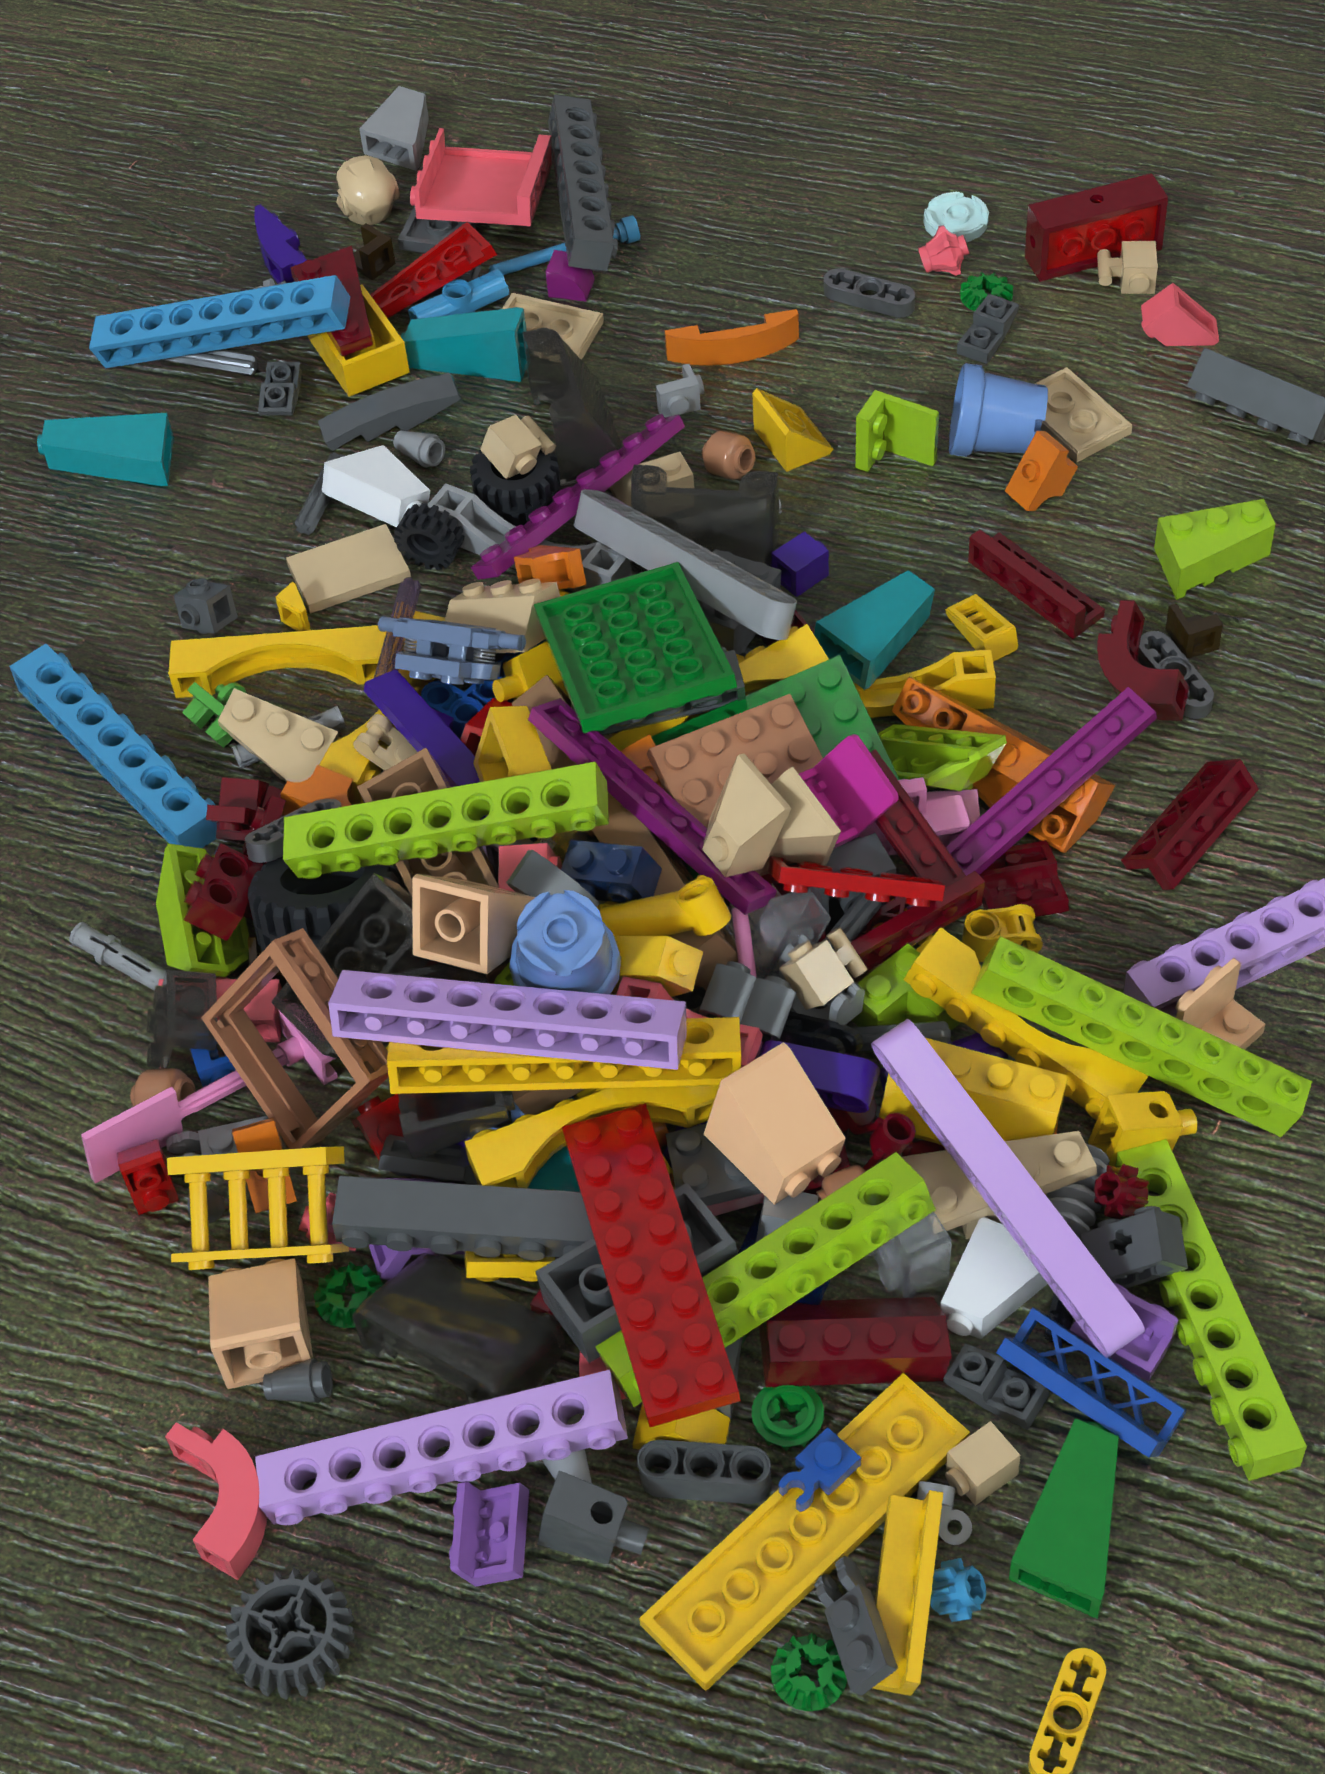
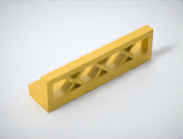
[872,1490,943,1696]

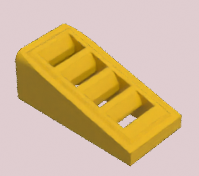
[945,594,1018,662]

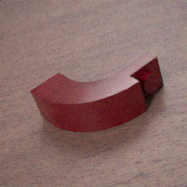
[1097,600,1189,721]

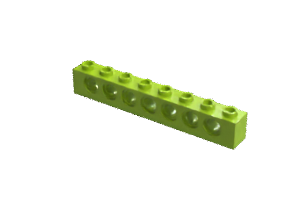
[283,762,609,879]
[972,936,1312,1137]
[1115,1139,1307,1481]
[595,1152,936,1407]

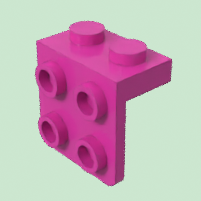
[799,734,899,849]

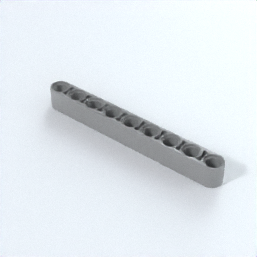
[574,489,797,640]

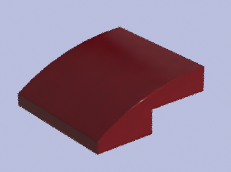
[980,840,1069,920]

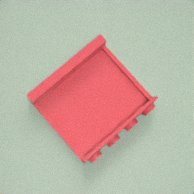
[410,128,552,226]

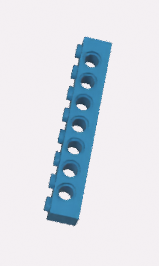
[89,275,350,369]
[9,644,217,848]

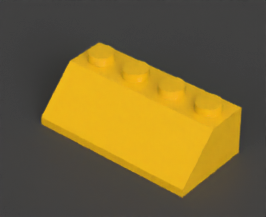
[879,1038,1069,1145]

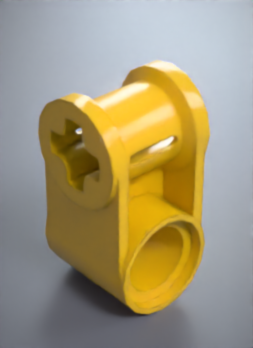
[962,904,1043,962]

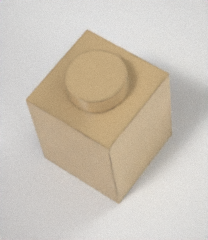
[945,1421,1021,1506]

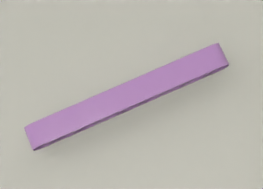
[871,1019,1145,1358]

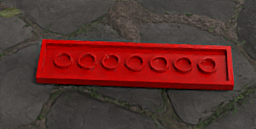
[562,1103,741,1427]

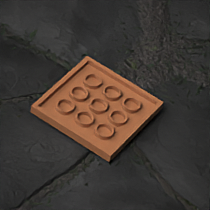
[647,694,823,893]

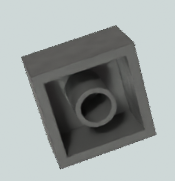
[808,833,896,936]

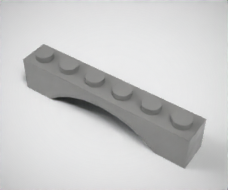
[428,483,631,592]

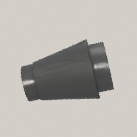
[263,1358,333,1403]

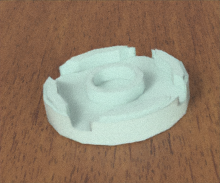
[923,192,989,242]

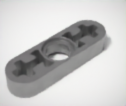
[824,268,915,318]
[1137,631,1214,719]
[245,799,342,863]

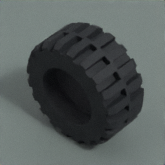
[248,843,408,967]

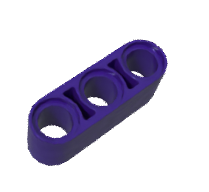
[758,1040,881,1113]

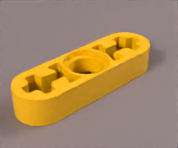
[1028,1648,1106,1774]

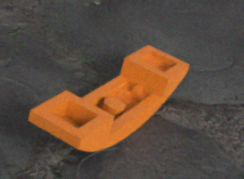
[664,309,799,365]

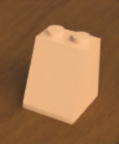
[412,874,535,974]
[704,1042,846,1205]
[208,1258,313,1389]

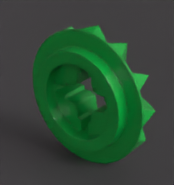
[960,271,1013,311]
[313,1261,384,1328]
[752,1385,824,1451]
[771,1632,847,1711]

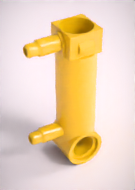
[597,875,732,936]

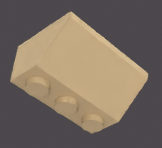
[445,578,560,654]

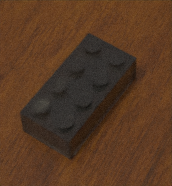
[271,873,429,1059]

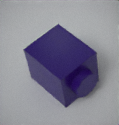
[772,531,829,597]

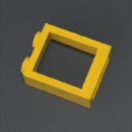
[473,706,551,814]

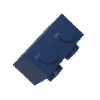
[561,840,662,903]

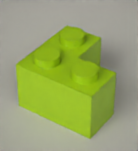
[852,943,961,1030]

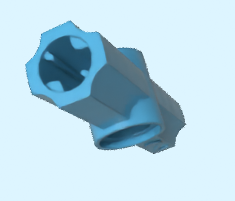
[408,269,509,320]

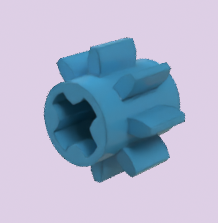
[930,1558,986,1622]

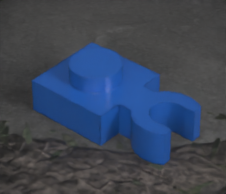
[778,1427,861,1512]

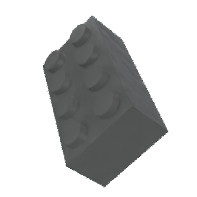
[536,1183,738,1363]

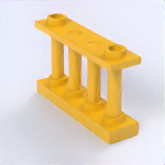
[167,1146,349,1270]

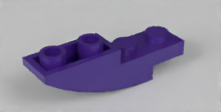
[254,204,307,284]

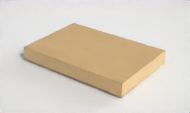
[502,293,604,365]
[1035,367,1132,463]
[286,524,411,614]

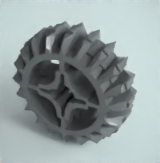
[225,1567,355,1700]

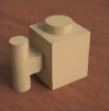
[1097,241,1158,294]
[480,415,556,479]
[779,927,867,1010]

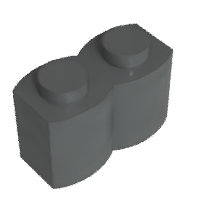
[699,961,797,1042]

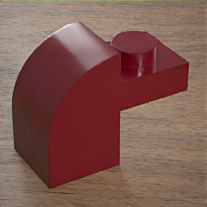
[206,777,269,841]

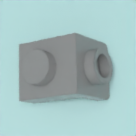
[656,363,704,417]

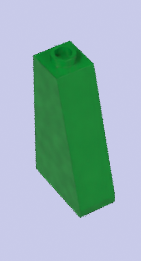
[1009,1418,1119,1619]

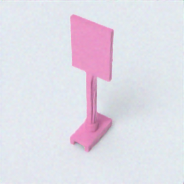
[81,1000,338,1183]

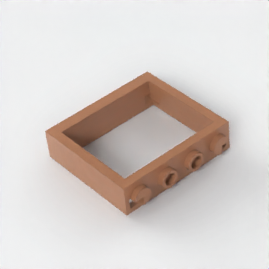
[201,928,389,1149]

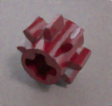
[1094,1164,1149,1219]

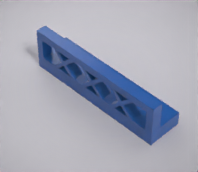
[996,1307,1187,1458]

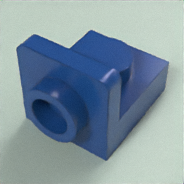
[186,1029,236,1087]

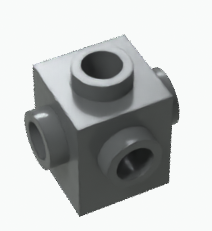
[173,578,238,634]

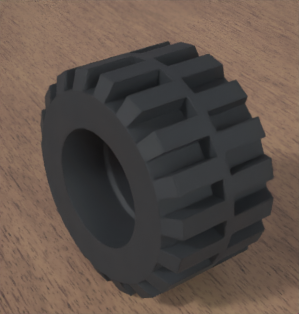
[470,449,561,526]

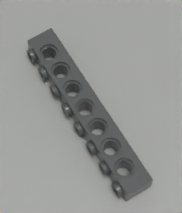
[548,94,618,271]

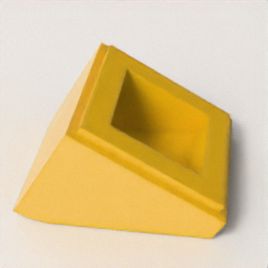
[275,582,311,631]

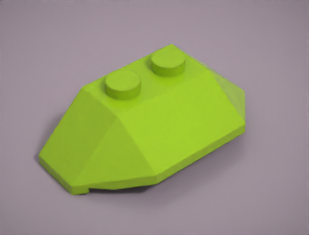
[878,724,1007,791]
[156,843,249,977]

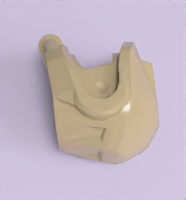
[336,155,400,225]

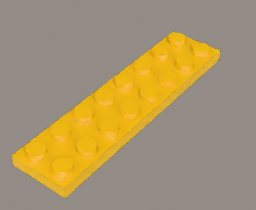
[639,1373,970,1691]

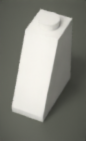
[322,445,430,527]
[940,1217,1047,1339]

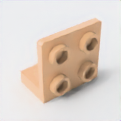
[1175,958,1266,1050]

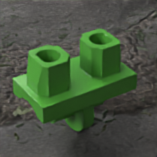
[182,682,246,748]

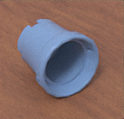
[949,363,1048,457]
[509,890,621,994]

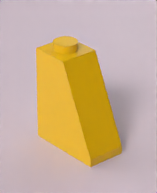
[612,935,703,997]

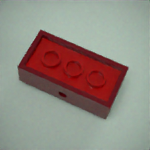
[1025,173,1168,282]

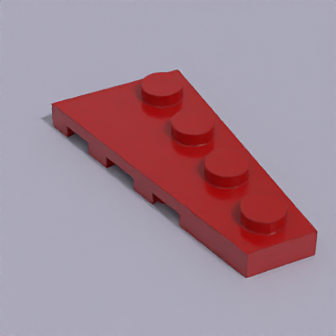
[370,222,497,318]
[768,856,945,907]

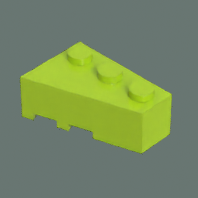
[1154,499,1276,600]

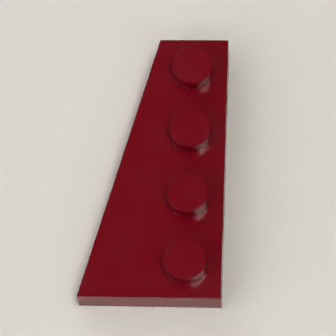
[290,245,373,356]

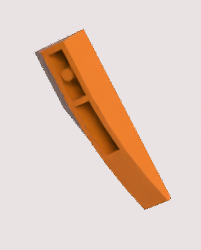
[892,677,1115,853]

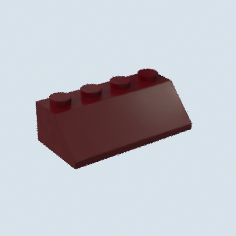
[759,1297,952,1387]

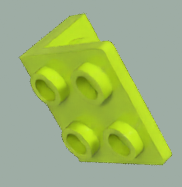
[855,390,939,472]

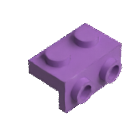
[1070,1283,1178,1382]
[449,1481,529,1587]

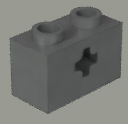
[1081,1206,1188,1288]

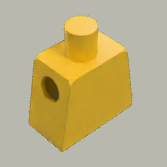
[492,641,568,702]
[1088,1091,1197,1166]

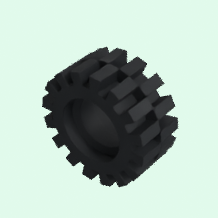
[394,503,464,570]

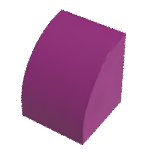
[545,250,595,302]

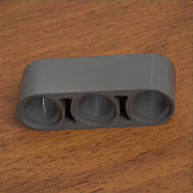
[637,1440,772,1504]

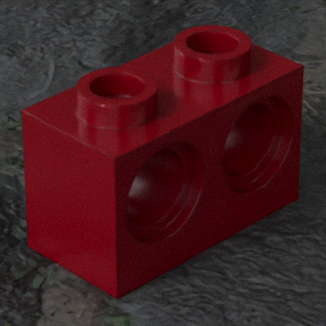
[184,843,263,941]

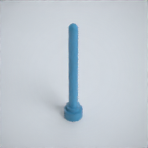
[489,215,641,275]

